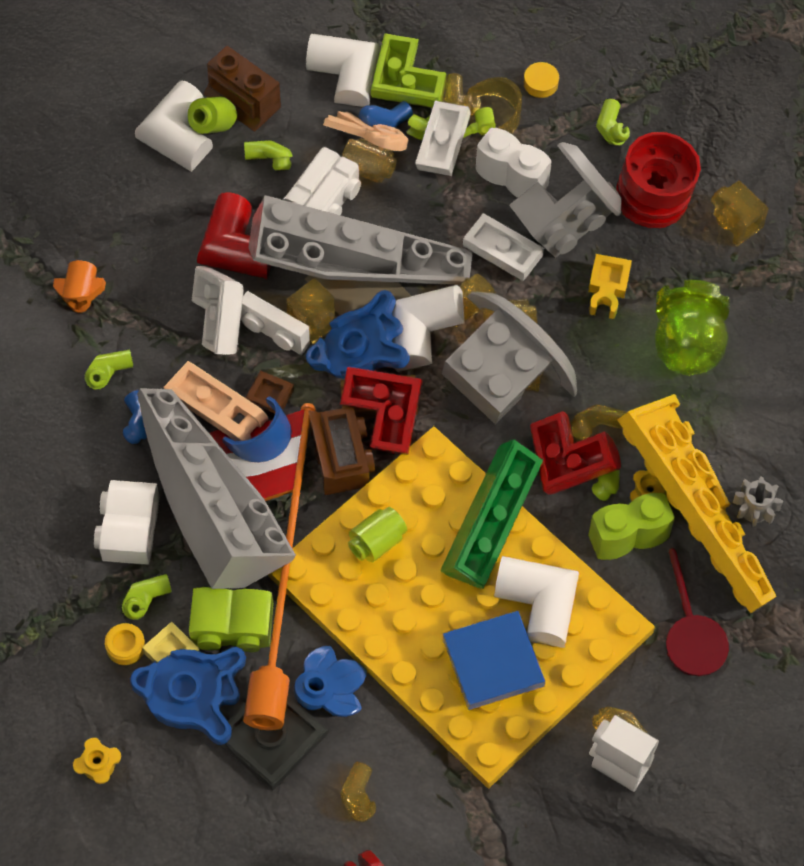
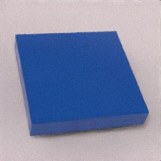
[443,611,545,710]

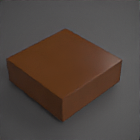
[245,370,294,418]

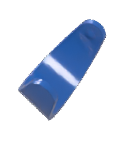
[222,396,292,463]

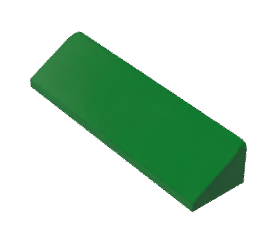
[440,440,543,589]

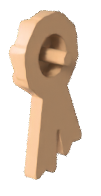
[323,111,408,153]

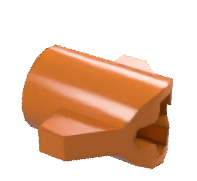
[53,260,106,313]

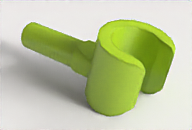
[463,107,496,138]
[407,114,430,140]

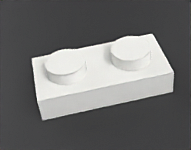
[415,101,471,176]
[463,213,544,281]
[241,291,310,355]

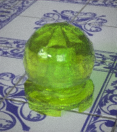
[654,280,730,376]

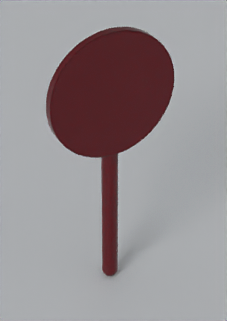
[666,548,729,676]

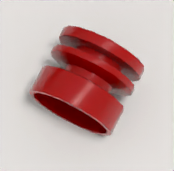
[616,132,701,228]

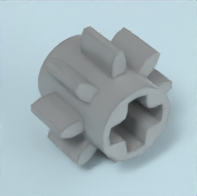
[733,476,783,527]

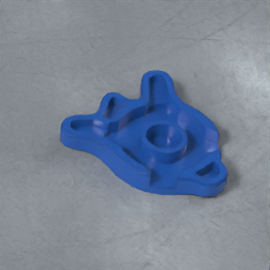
[306,290,410,379]
[130,647,246,745]

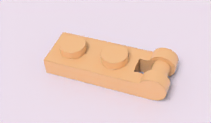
[164,361,268,441]

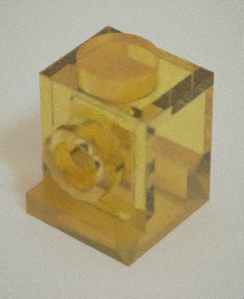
[711,180,769,247]
[286,278,336,345]

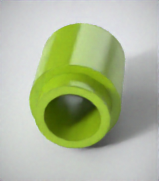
[187,97,237,134]
[348,507,407,563]

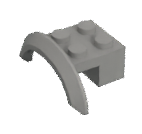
[509,142,622,258]
[441,292,577,424]

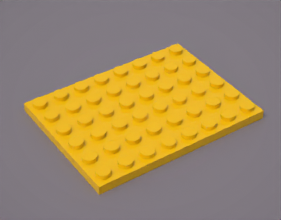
[268,426,655,789]

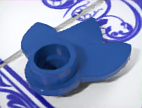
[294,646,367,717]

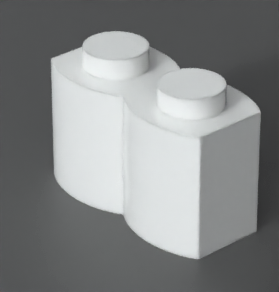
[476,128,552,197]
[94,480,159,565]
[589,715,659,792]

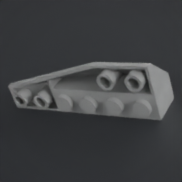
[248,195,472,285]
[137,388,296,589]

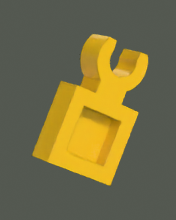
[588,254,632,319]

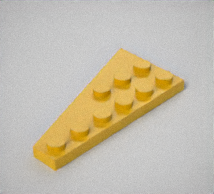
[617,394,777,613]

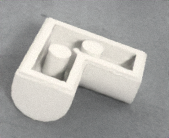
[306,34,380,107]
[135,81,213,172]
[192,266,243,355]
[392,285,465,372]
[494,556,579,648]

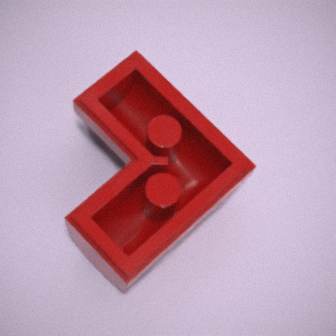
[197,192,271,279]
[340,367,422,455]
[530,411,621,495]

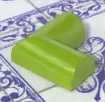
[371,33,446,108]

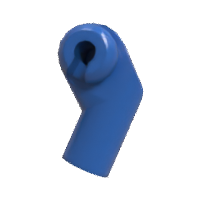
[359,101,413,128]
[123,390,147,444]

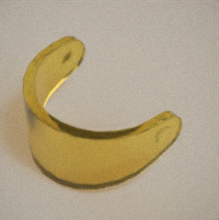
[467,77,522,134]

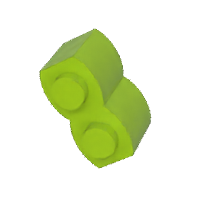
[588,493,675,560]
[189,587,274,652]

